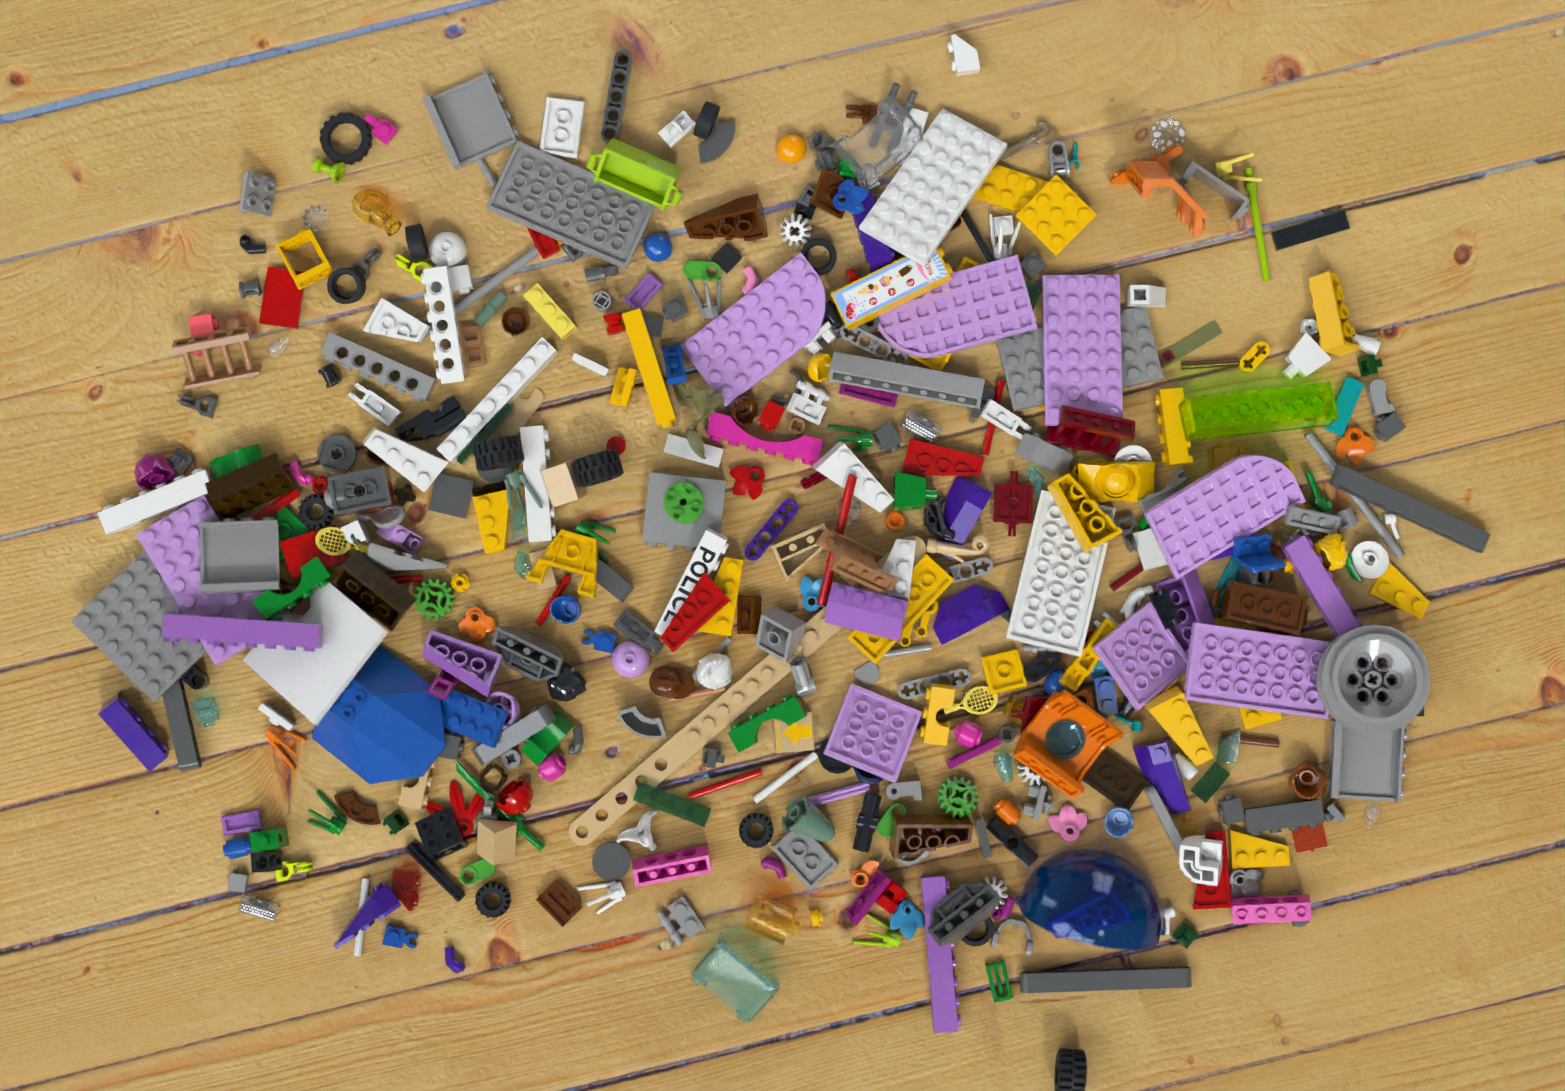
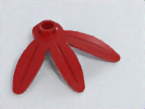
[424,781,490,836]

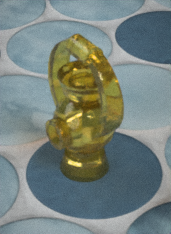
[352,189,402,236]

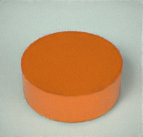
[885,512,905,530]

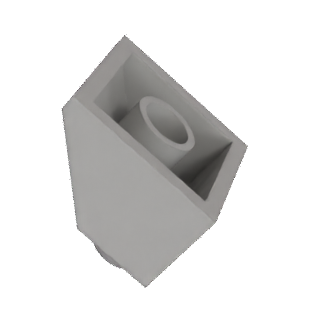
[755,606,806,663]

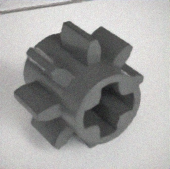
[814,150,838,171]

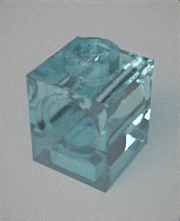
[191,697,220,728]

